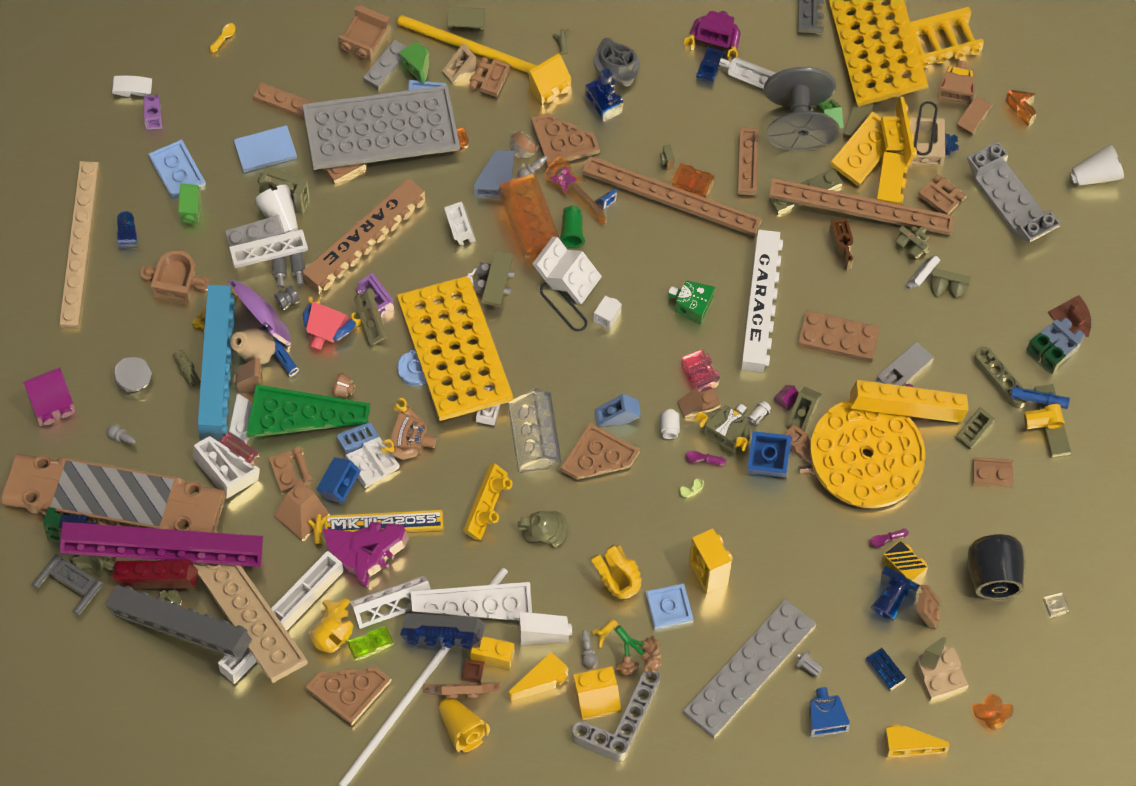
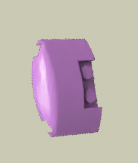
[228,279,291,346]

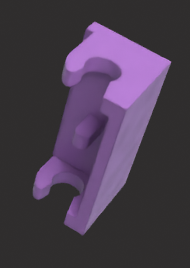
[356,272,394,316]

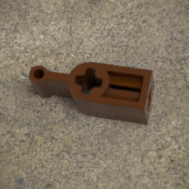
[830,218,853,271]

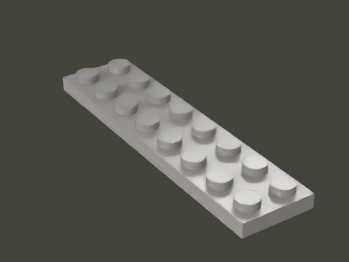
[683,599,817,738]

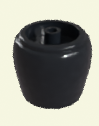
[967,534,1026,599]

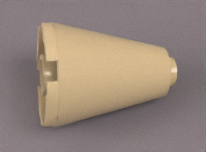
[230,328,275,365]

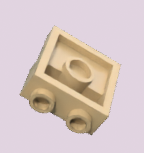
[915,646,968,701]

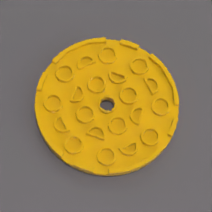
[810,400,926,508]

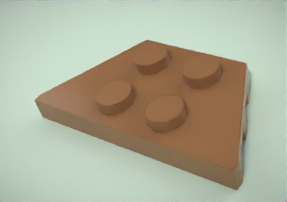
[423,682,501,698]

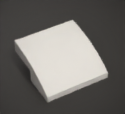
[344,437,400,488]

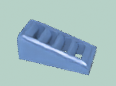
[336,422,379,455]

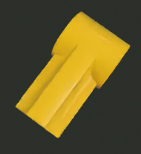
[1024,404,1065,429]

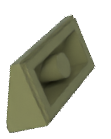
[920,637,946,670]

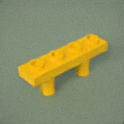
[463,463,513,541]

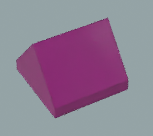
[774,385,799,410]

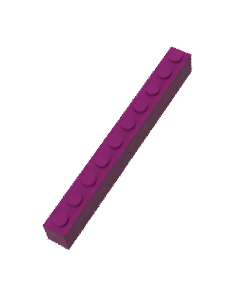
[60,522,263,567]

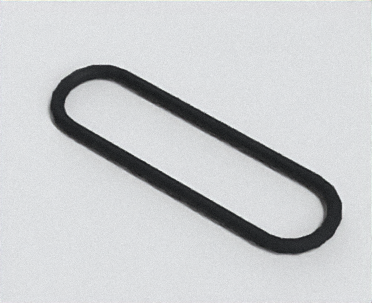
[914,101,938,156]
[540,283,588,331]

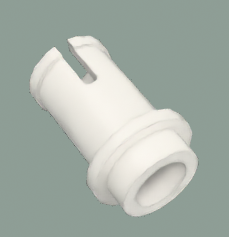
[747,401,771,426]

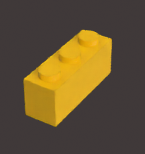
[876,151,908,205]

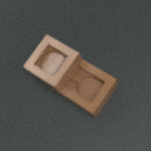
[957,96,993,134]
[783,424,811,465]

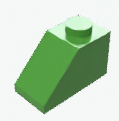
[399,41,430,84]
[816,99,844,129]
[179,183,202,224]

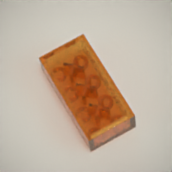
[498,173,561,258]

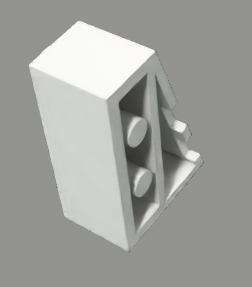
[193,436,260,499]

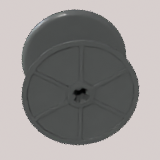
[764,67,840,151]

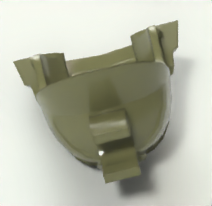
[518,511,568,548]
[68,554,117,577]

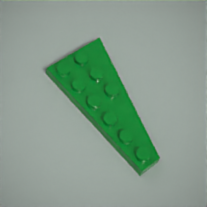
[246,384,371,438]

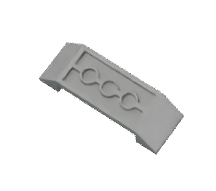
[967,141,1061,242]

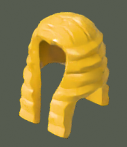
[591,545,642,599]

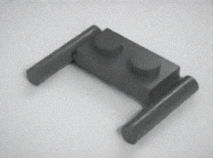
[31,554,103,616]

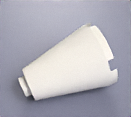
[1070,145,1124,186]
[255,185,298,235]

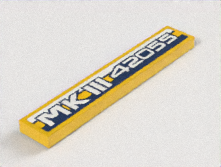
[325,510,443,532]

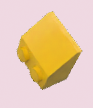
[529,53,571,106]
[573,666,621,720]

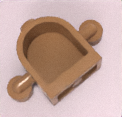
[140,250,211,302]

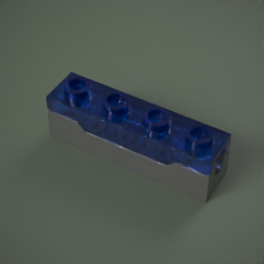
[400,613,485,649]

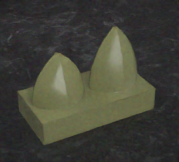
[932,268,971,298]

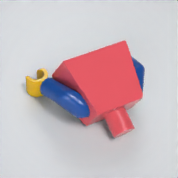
[302,296,362,350]

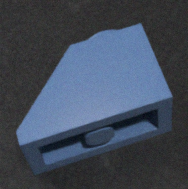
[595,394,641,427]

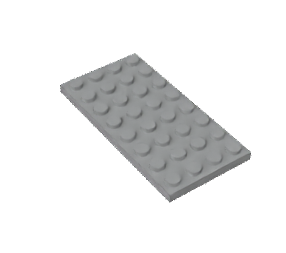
[303,85,460,170]

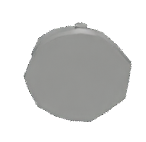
[114,357,152,392]

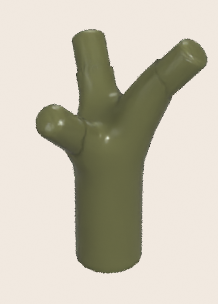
[553,29,570,54]

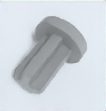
[795,650,822,676]

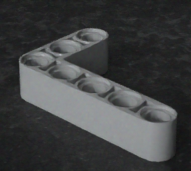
[572,670,660,761]

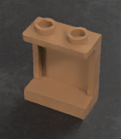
[338,4,391,60]

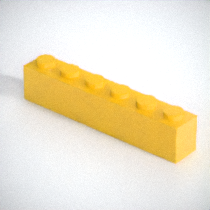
[850,380,968,423]

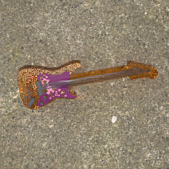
[545,157,607,224]

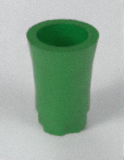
[560,205,585,248]

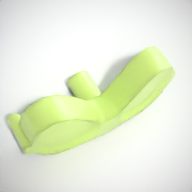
[680,479,704,498]

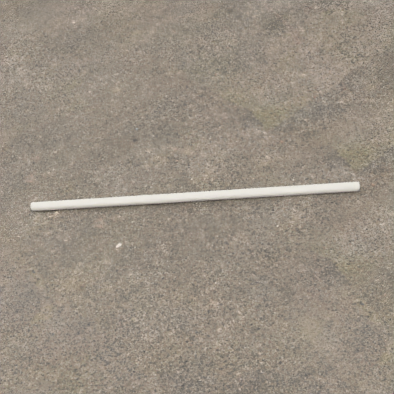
[338,568,508,786]

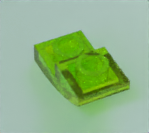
[347,626,394,661]

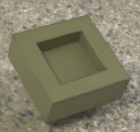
[660,144,675,170]

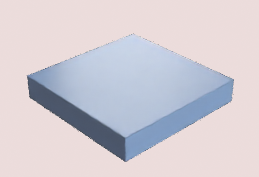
[645,583,693,630]

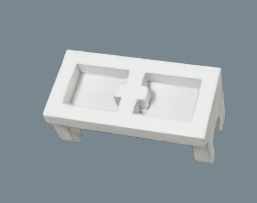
[444,201,476,245]

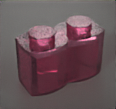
[681,349,720,393]

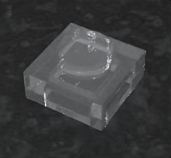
[1043,592,1070,618]

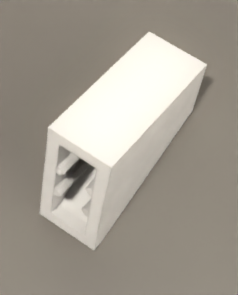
[519,612,572,646]

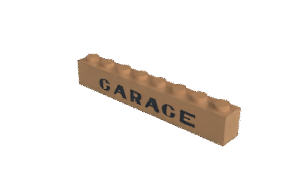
[302,178,425,294]

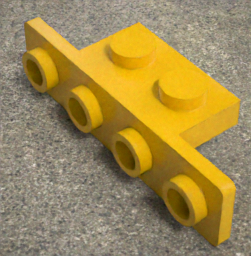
[881,97,917,165]

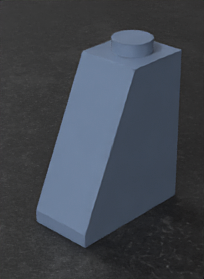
[474,150,514,199]

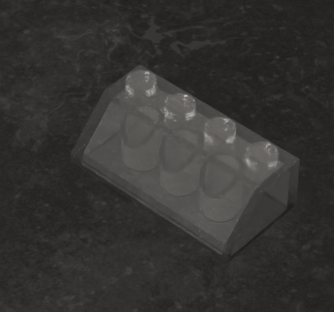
[508,388,562,473]

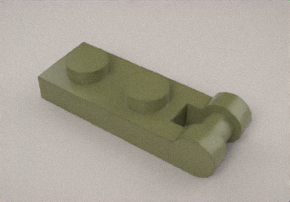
[354,288,388,345]

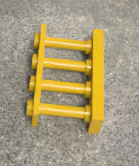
[910,7,984,68]

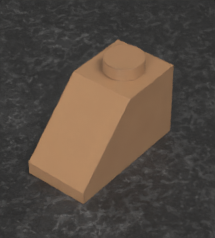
[234,359,263,393]

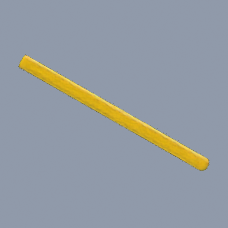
[397,15,538,74]

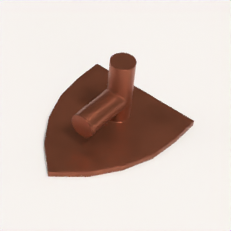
[1048,295,1091,337]

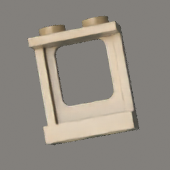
[908,116,945,166]

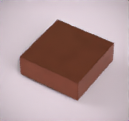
[461,659,484,683]

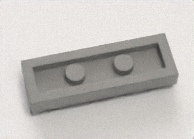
[363,40,407,90]
[225,215,285,247]

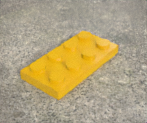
[829,111,888,187]

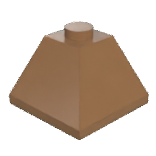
[274,481,330,541]

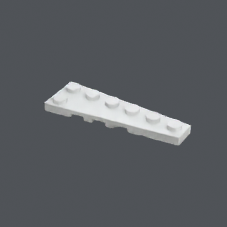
[410,582,532,621]

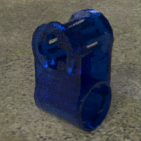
[117,211,138,249]

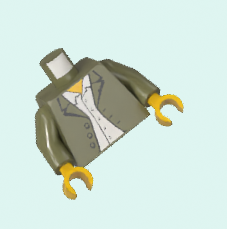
[693,404,751,452]

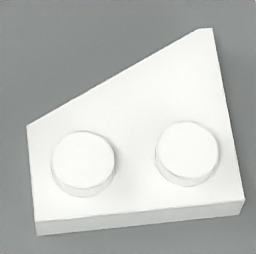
[229,394,252,444]

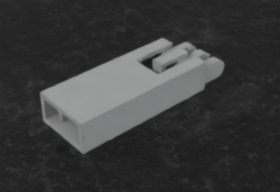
[876,342,934,386]

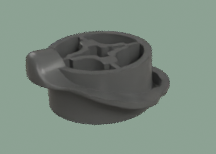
[594,38,640,86]

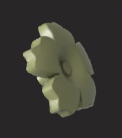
[159,589,182,605]

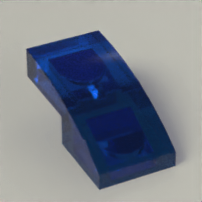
[696,47,725,83]

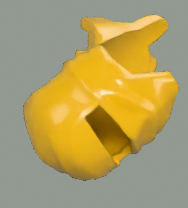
[309,598,353,653]

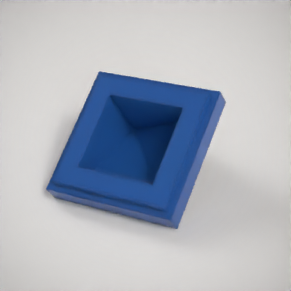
[595,189,617,210]

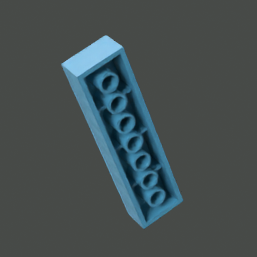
[198,285,236,441]

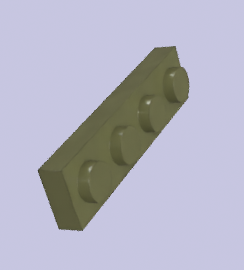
[769,168,843,214]

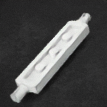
[719,57,775,89]

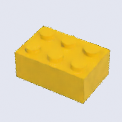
[689,528,733,594]

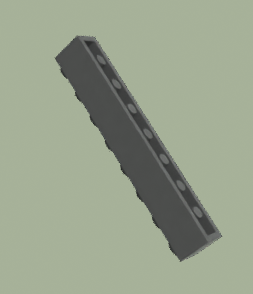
[104,585,252,660]

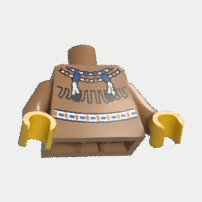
[381,398,437,460]

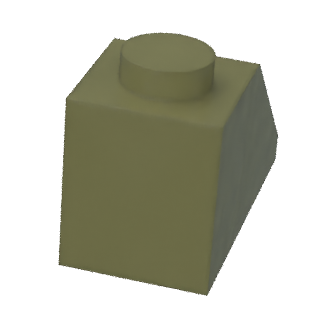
[786,386,822,432]

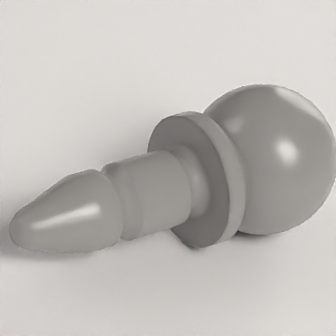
[517,156,547,182]
[107,424,136,444]
[581,630,598,669]

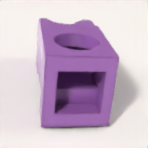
[144,94,163,130]

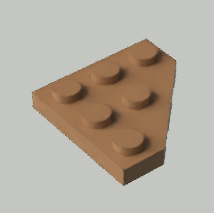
[531,113,600,167]
[560,423,640,480]
[306,667,391,725]

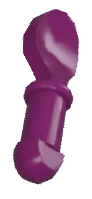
[685,450,726,466]
[870,528,909,547]

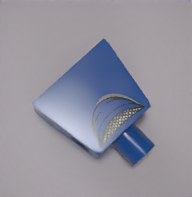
[809,687,850,737]

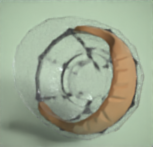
[509,130,539,159]

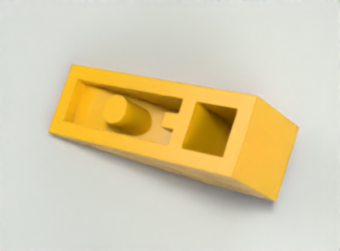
[508,652,568,701]
[884,724,950,758]

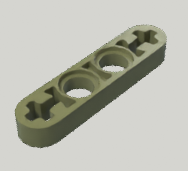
[974,346,1027,408]

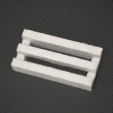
[906,256,940,290]

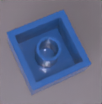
[748,431,792,478]

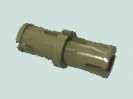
[173,350,201,387]

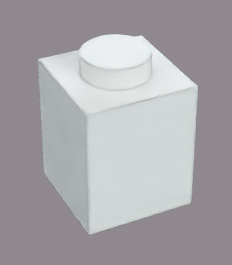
[593,296,622,330]

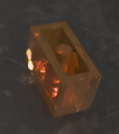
[672,163,715,198]

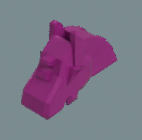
[323,522,409,587]

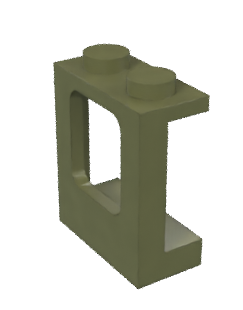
[258,167,310,214]

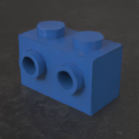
[316,457,361,503]

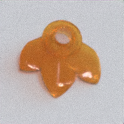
[973,694,1013,730]

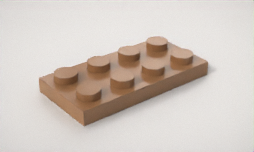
[798,310,880,363]

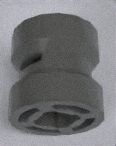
[274,285,300,310]

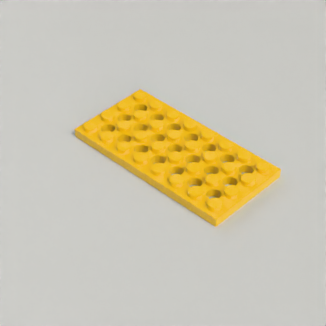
[829,0,929,107]
[397,276,514,421]

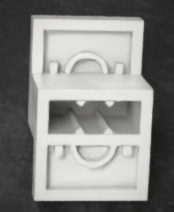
[533,237,602,304]

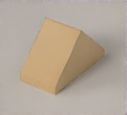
[442,44,476,83]

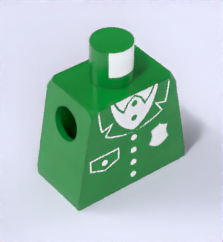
[668,281,716,325]

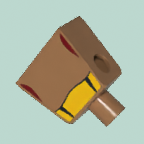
[937,60,974,104]

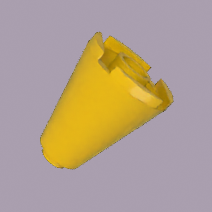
[438,698,490,753]

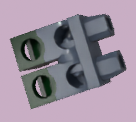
[1026,318,1085,373]

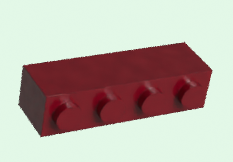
[113,560,198,589]

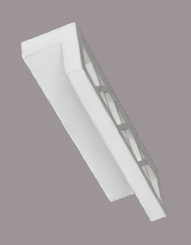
[229,229,308,268]
[350,576,431,629]

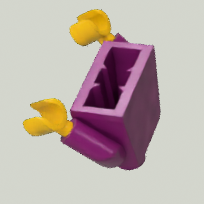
[684,11,741,60]

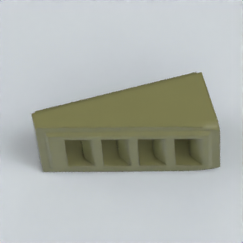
[956,407,995,448]

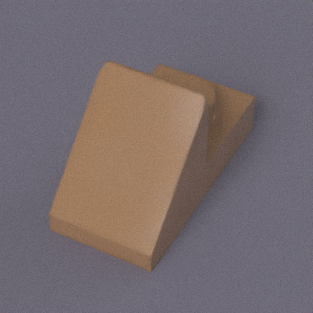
[678,388,721,419]

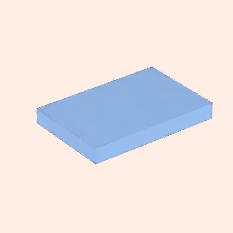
[234,125,297,173]
[148,139,206,199]

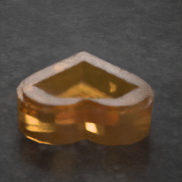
[457,128,469,150]

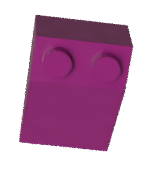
[23,367,76,427]

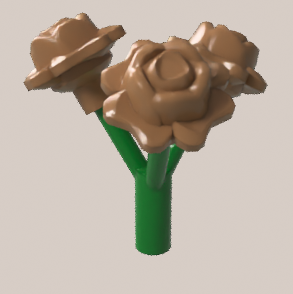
[614,625,662,675]

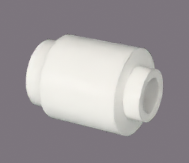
[660,409,680,439]

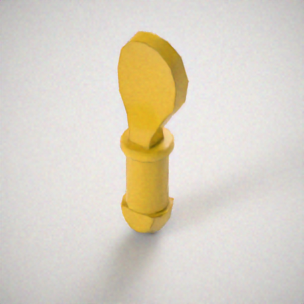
[209,23,236,53]

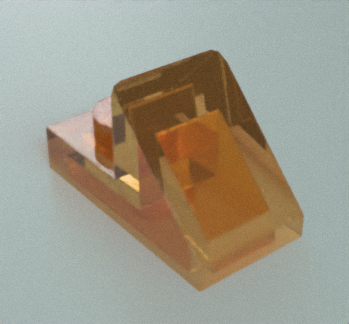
[1005,90,1037,126]

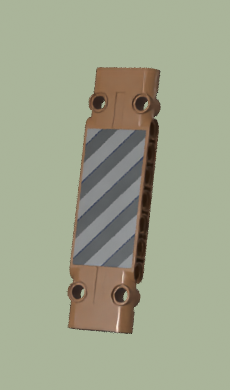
[2,454,226,533]

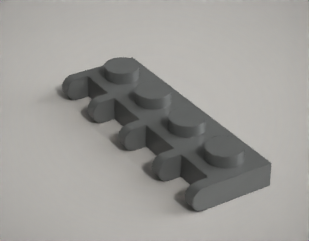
[798,0,824,33]

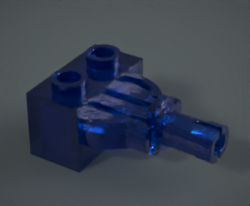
[585,68,624,122]

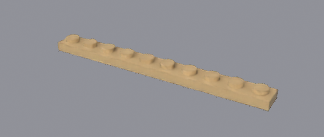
[59,161,99,329]

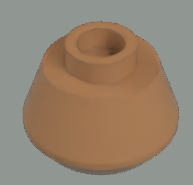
[332,373,355,398]

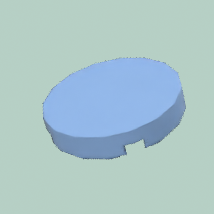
[397,350,427,386]

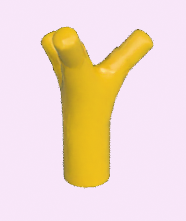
[308,514,326,544]
[592,619,618,648]

